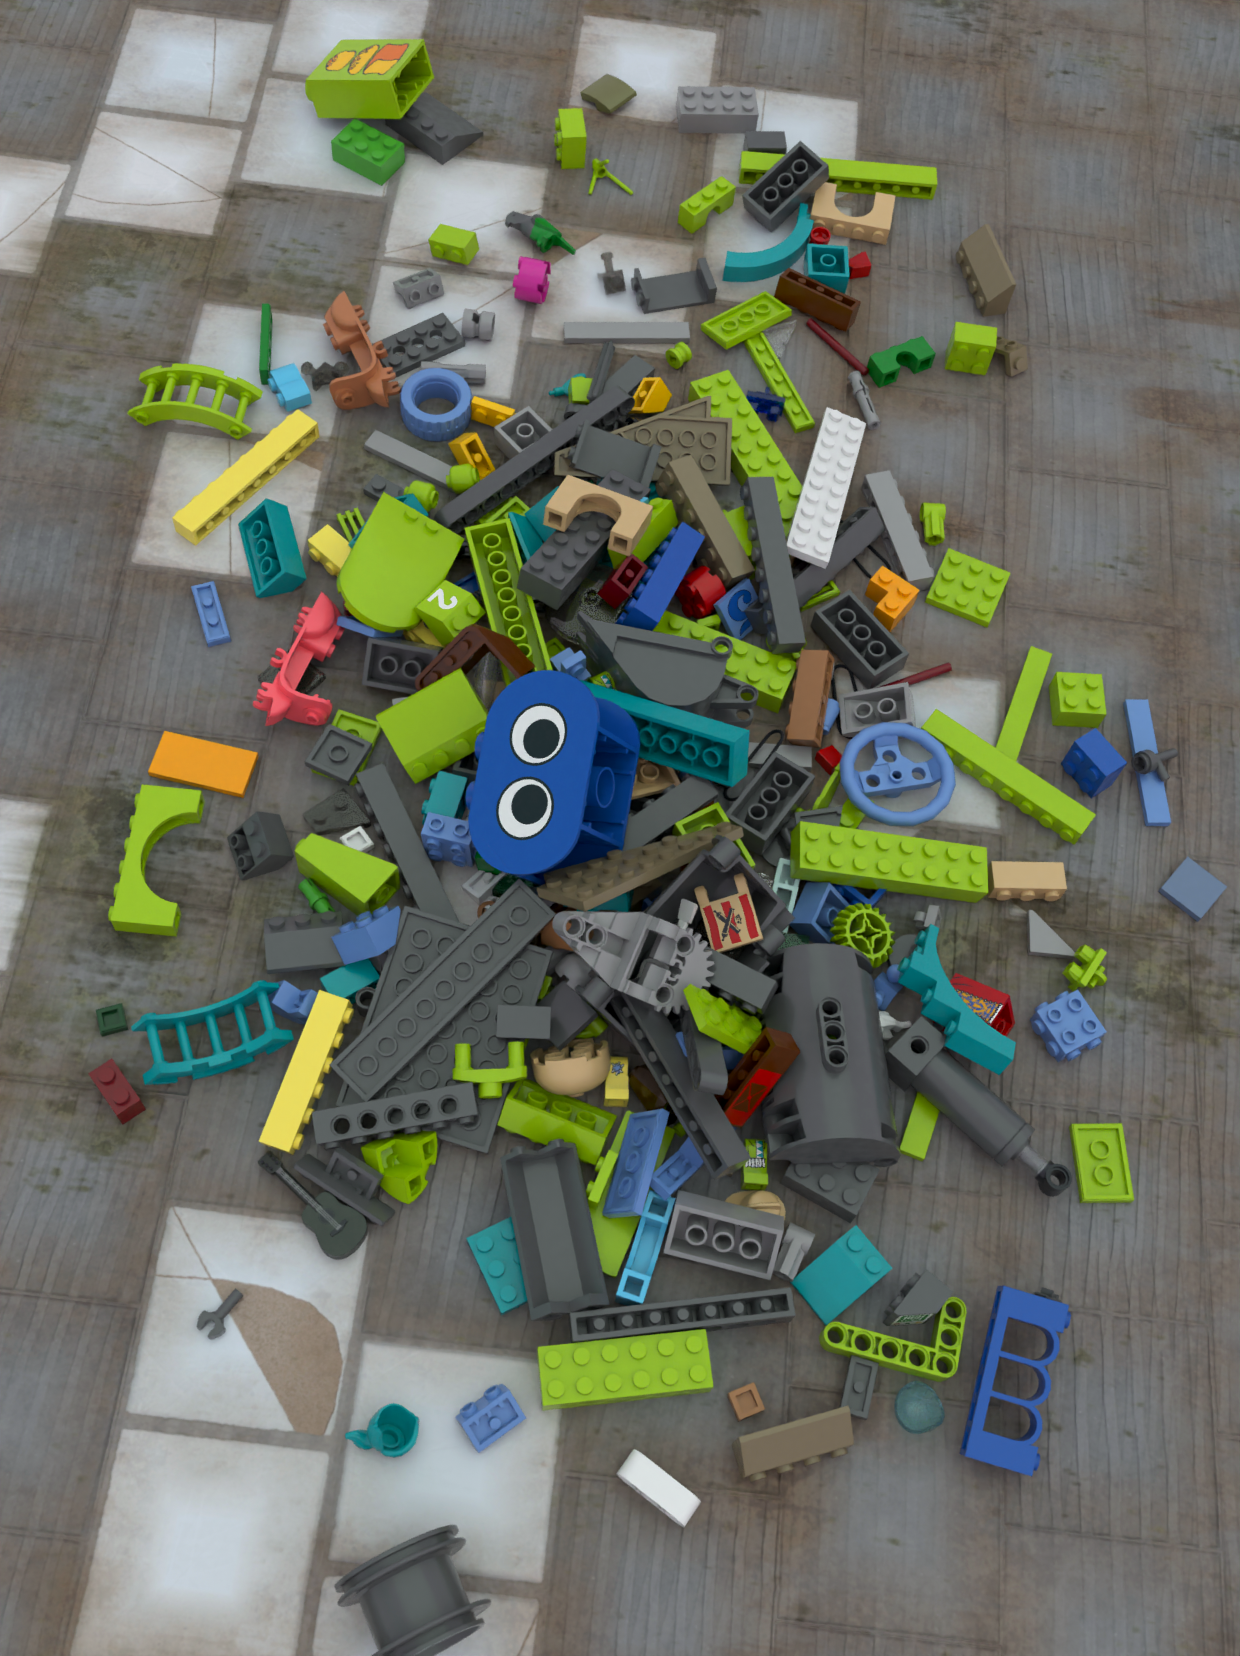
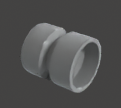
[462,308,495,340]

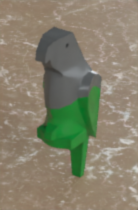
[505,211,576,255]

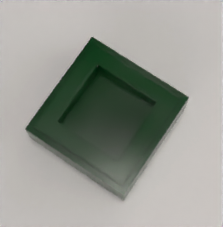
[96,1003,128,1037]

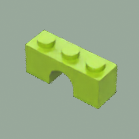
[678,176,736,234]

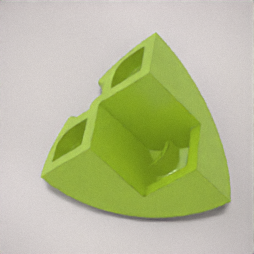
[361,1131,437,1204]

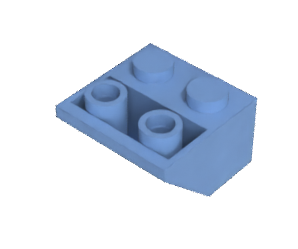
[331,905,401,965]

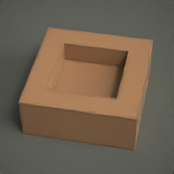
[727,1382,765,1422]

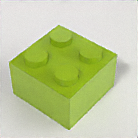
[554,108,587,169]
[945,322,997,375]
[1049,672,1107,728]

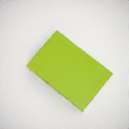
[311,709,383,786]
[1069,1123,1134,1203]

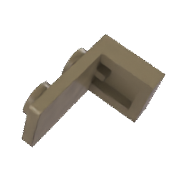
[995,336,1028,377]

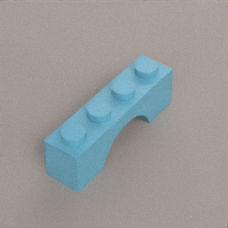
[615,1190,676,1306]

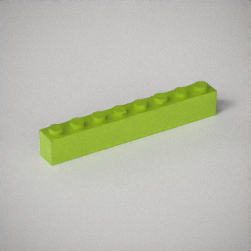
[921,709,1096,845]

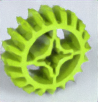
[829,903,896,969]

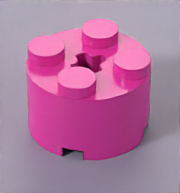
[513,256,551,304]

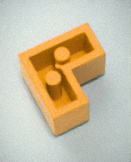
[865,565,920,632]

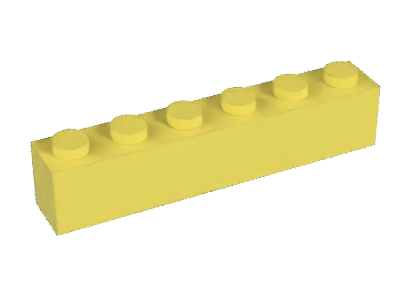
[259,990,354,1155]

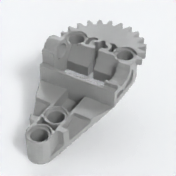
[552,911,714,1014]

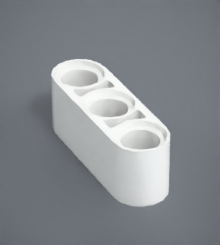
[616,1449,701,1527]

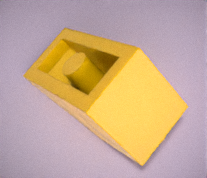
[629,377,672,413]
[448,432,495,480]

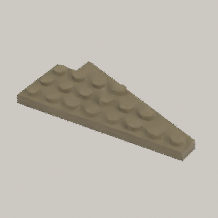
[554,396,732,486]
[537,822,744,912]

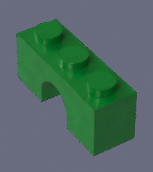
[867,336,936,388]

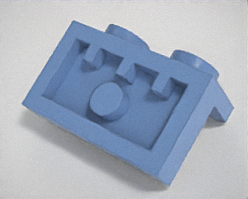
[455,1384,526,1453]

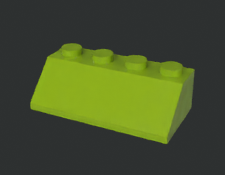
[497,1078,617,1165]

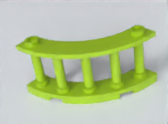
[127,363,263,440]

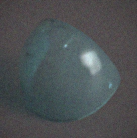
[894,1381,945,1434]

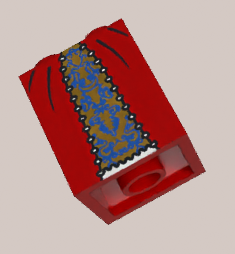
[932,973,1015,1037]

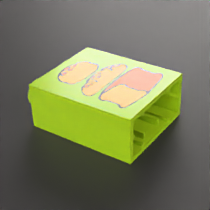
[305,39,434,119]

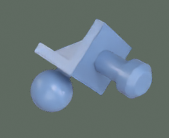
[874,964,903,1011]

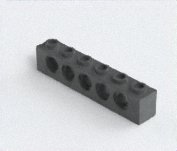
[312,1082,479,1150]

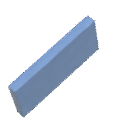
[602,1109,670,1218]

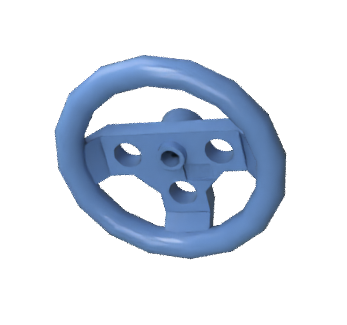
[839,722,956,827]

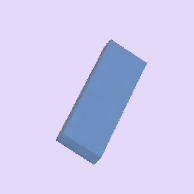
[191,581,231,647]

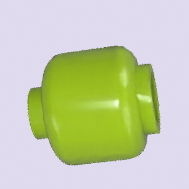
[446,463,480,495]
[403,480,439,512]

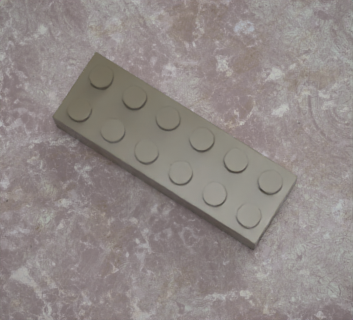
[655,455,755,593]

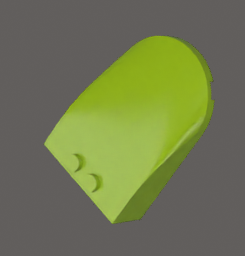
[337,492,464,633]

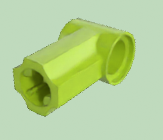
[920,502,946,546]

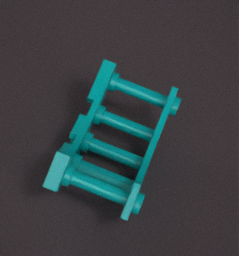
[131,980,294,1085]

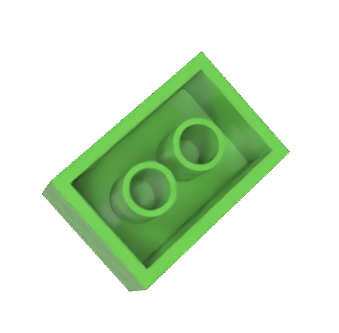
[331,118,405,186]

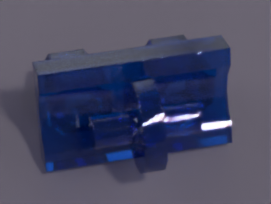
[746,387,786,422]

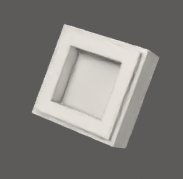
[340,825,374,853]

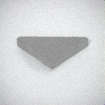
[1027,910,1075,959]

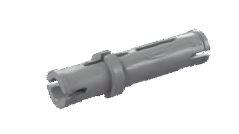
[848,371,881,430]

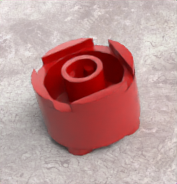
[674,566,726,619]

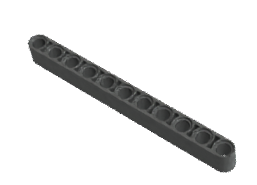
[434,386,635,534]

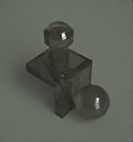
[597,252,626,295]
[301,361,349,391]

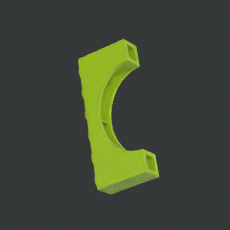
[108,784,205,937]

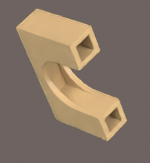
[810,182,895,245]
[543,475,653,557]

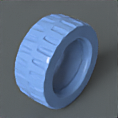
[400,368,472,441]

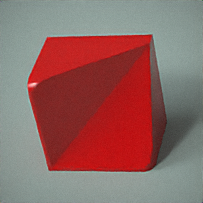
[849,251,872,279]

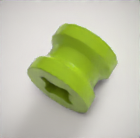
[665,342,692,369]

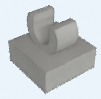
[914,905,942,930]

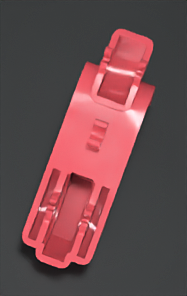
[253,592,345,726]

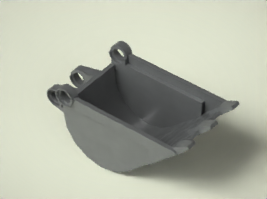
[575,611,758,728]

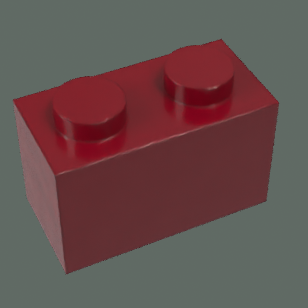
[597,554,648,609]
[88,1058,146,1125]

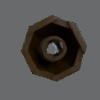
[629,1064,678,1126]

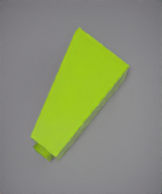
[294,833,400,916]

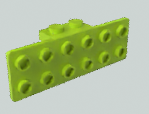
[586,1110,675,1278]

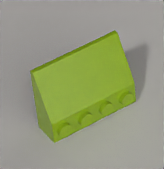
[376,668,489,784]

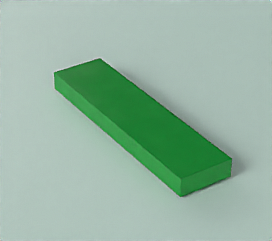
[259,304,273,385]

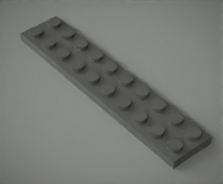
[330,878,556,1102]

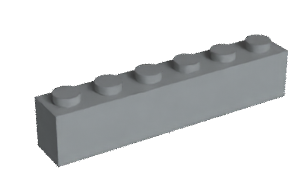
[861,470,934,591]

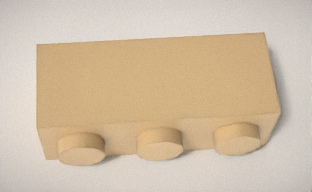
[988,861,1067,901]

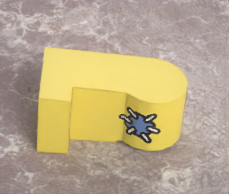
[603,1056,629,1107]

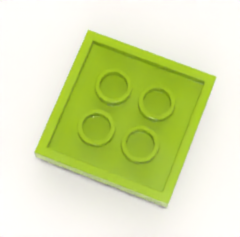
[925,548,1010,628]

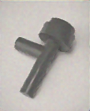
[1132,748,1178,782]

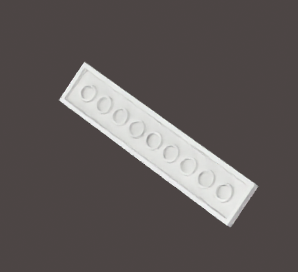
[786,407,866,569]

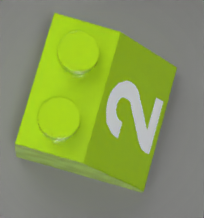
[414,580,486,646]

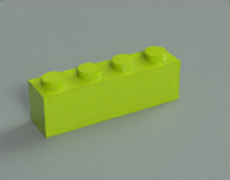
[607,498,678,569]

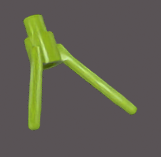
[588,159,633,195]

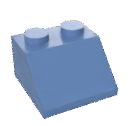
[789,882,850,944]

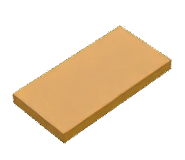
[148,731,259,798]

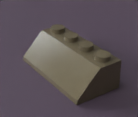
[956,224,1016,317]
[731,1406,854,1482]

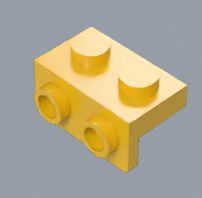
[471,396,516,427]

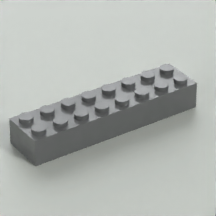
[517,469,651,610]

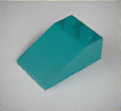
[790,1225,892,1326]

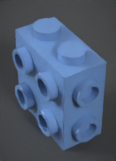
[421,812,477,867]
[1030,990,1107,1062]

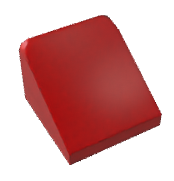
[815,745,842,775]

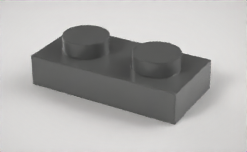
[363,474,404,502]
[839,1355,879,1420]

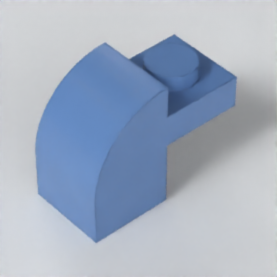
[550,647,591,681]
[268,980,318,1024]

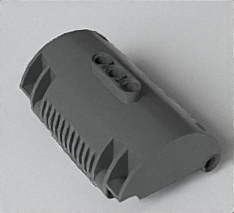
[574,835,795,1052]
[751,943,901,1167]

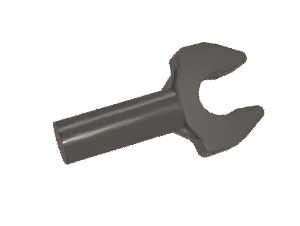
[197,1288,244,1340]

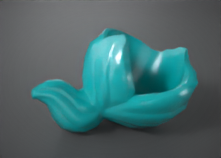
[345,1403,419,1458]

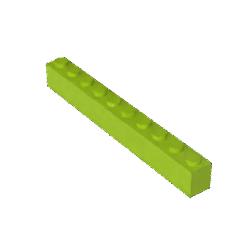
[739,151,937,200]

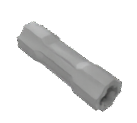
[421,361,486,384]

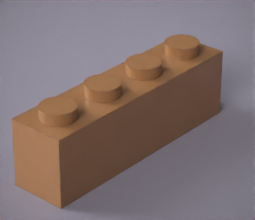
[785,650,834,748]

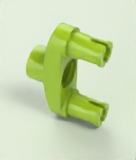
[452,1041,527,1098]

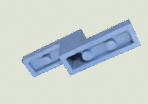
[650,1126,738,1201]

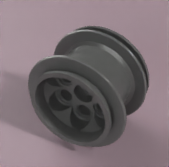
[334,1525,492,1656]

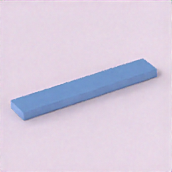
[1123,699,1171,826]

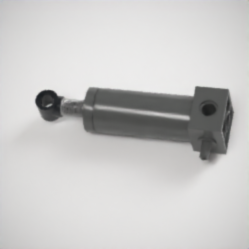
[886,1016,1072,1197]

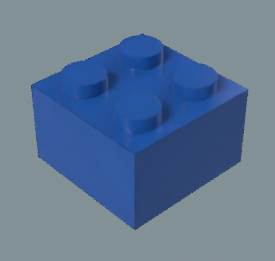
[1061,728,1127,799]

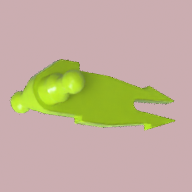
[794,763,841,813]

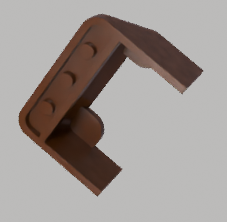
[415,624,536,691]

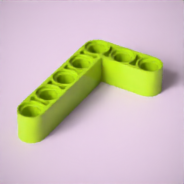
[819,1297,966,1382]

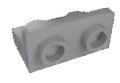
[393,268,444,308]

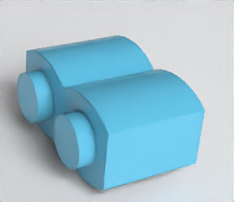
[268,363,312,412]

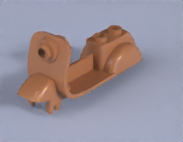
[323,291,401,410]

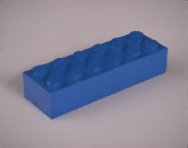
[615,521,705,631]

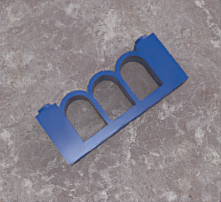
[959,1286,1071,1476]

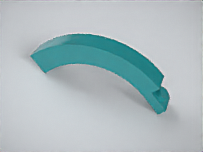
[722,203,814,282]

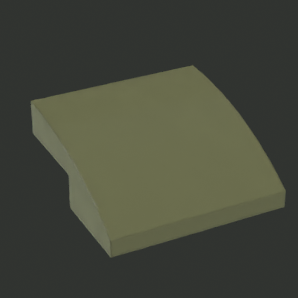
[580,74,637,114]

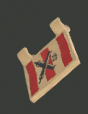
[694,873,763,953]

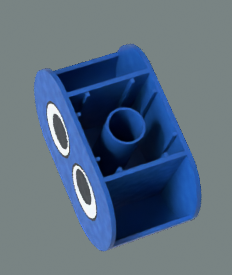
[465,670,640,886]

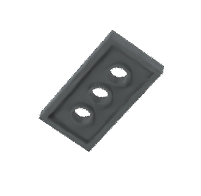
[372,313,465,377]

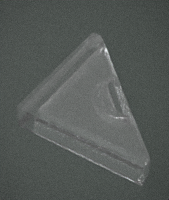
[762,320,797,361]

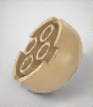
[530,1038,611,1097]

